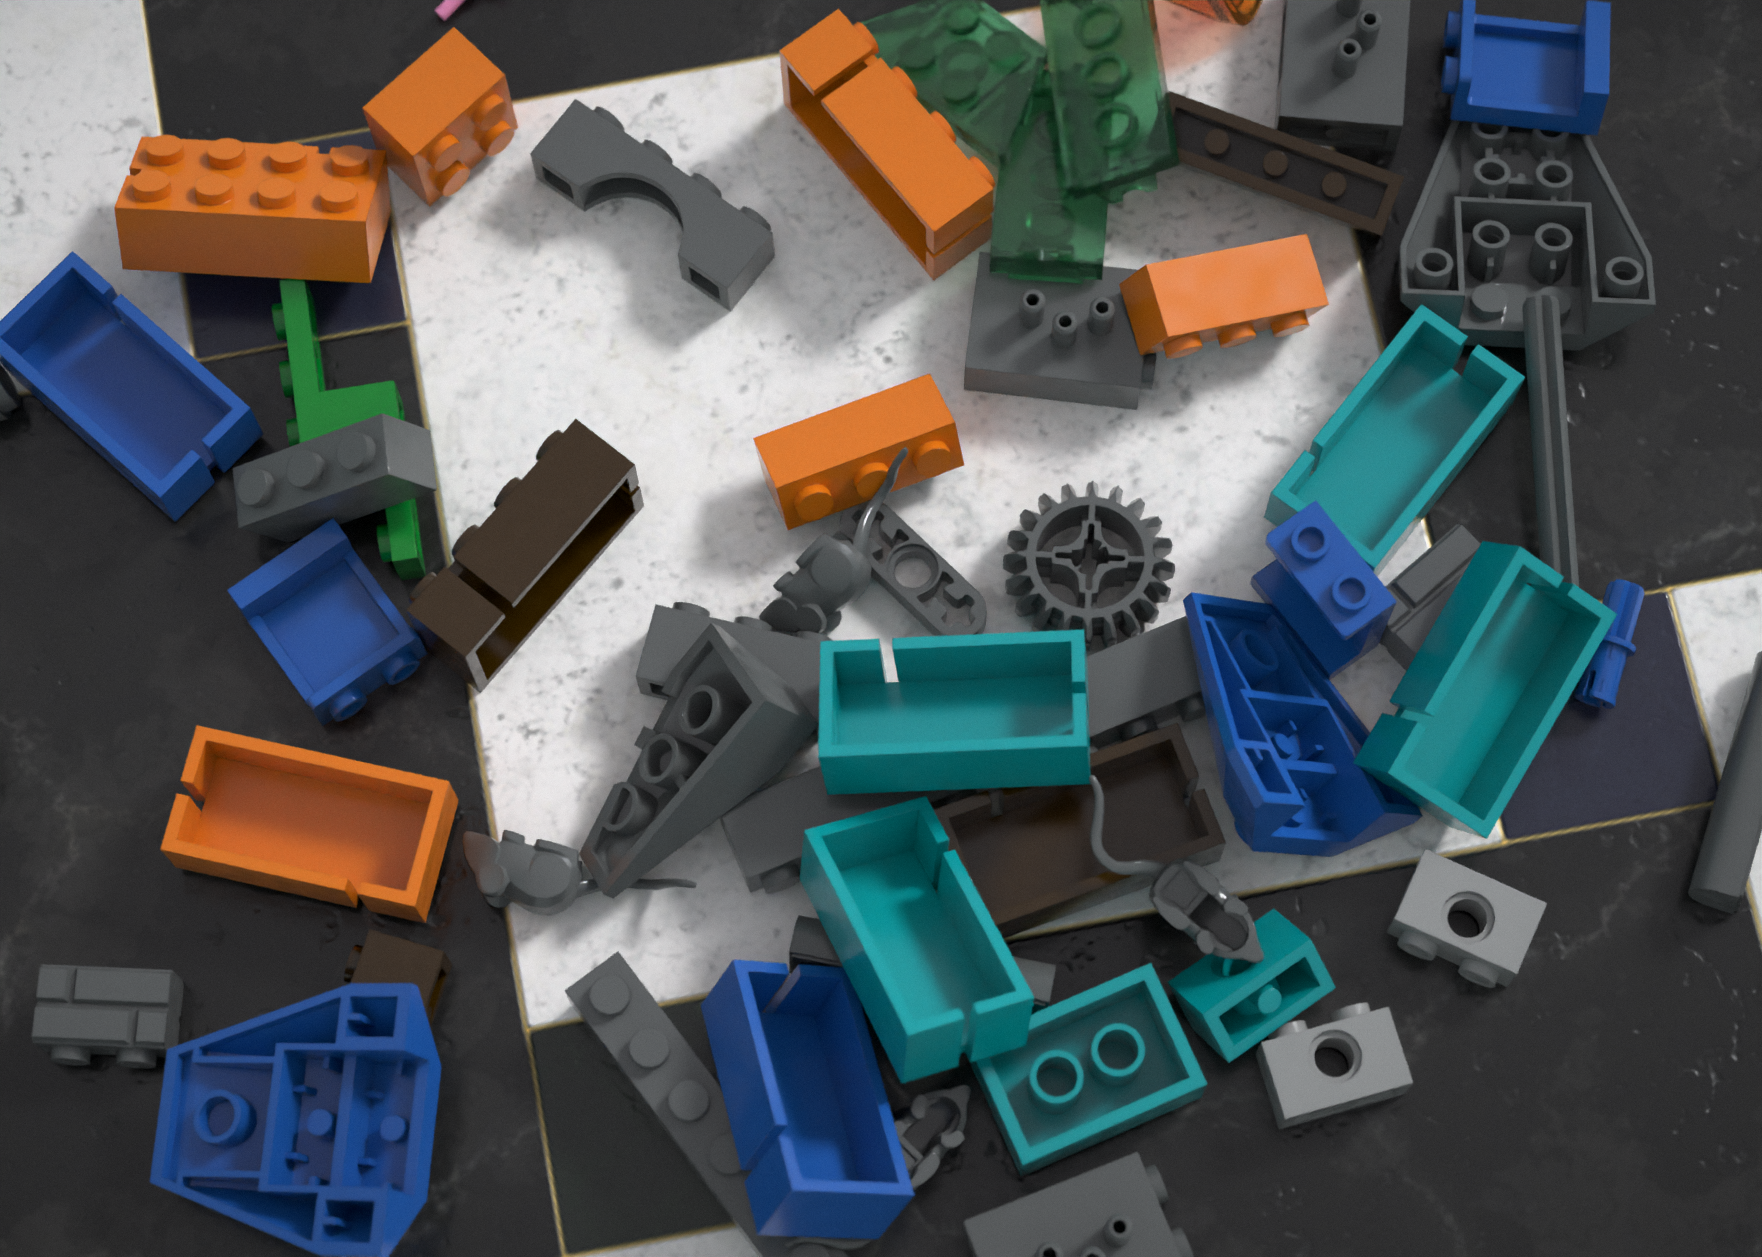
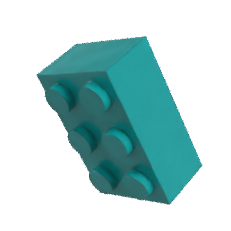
[967,963,1207,1177]

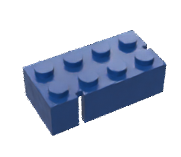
[0,251,264,522]
[701,959,914,1239]

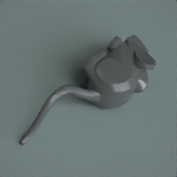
[759,447,908,633]
[1089,775,1264,963]
[463,830,697,916]
[784,1083,972,1250]

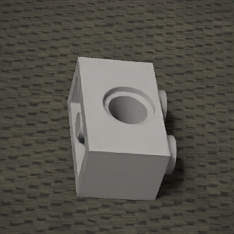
[1386,849,1547,988]
[1255,1003,1413,1129]

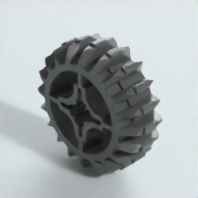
[1003,481,1175,652]

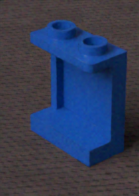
[1441,0,1611,136]
[1250,500,1397,680]
[227,518,428,726]

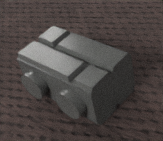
[1379,524,1481,671]
[32,964,184,1068]

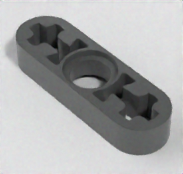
[839,500,987,636]

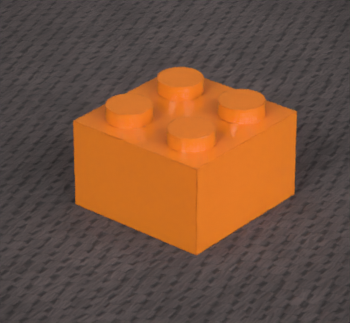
[362,27,518,207]

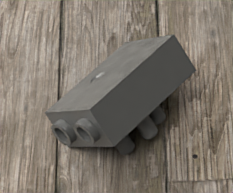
[1274,0,1410,152]
[964,252,1157,410]
[962,1152,1194,1257]

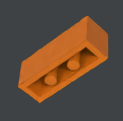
[1119,234,1329,359]
[753,373,964,530]

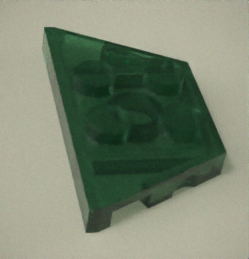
[861,0,1051,171]

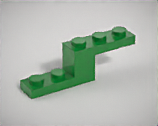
[272,279,426,581]

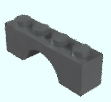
[530,99,775,312]

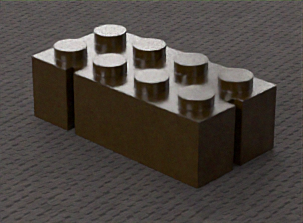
[406,419,644,693]
[934,723,1226,939]

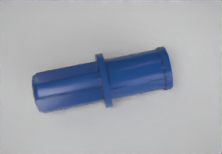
[1574,579,1645,709]

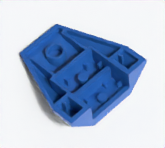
[1183,592,1423,857]
[150,983,442,1257]

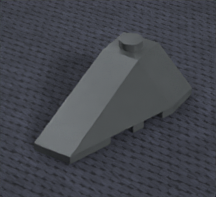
[579,623,819,898]

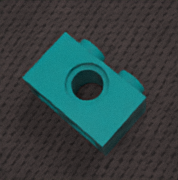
[1167,908,1336,1063]

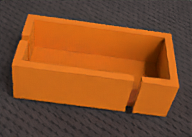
[779,8,995,280]
[114,135,391,283]
[160,725,459,923]

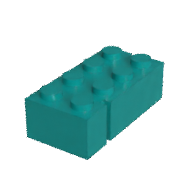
[1264,304,1525,577]
[1353,541,1617,839]
[818,629,1091,795]
[800,796,1034,1083]

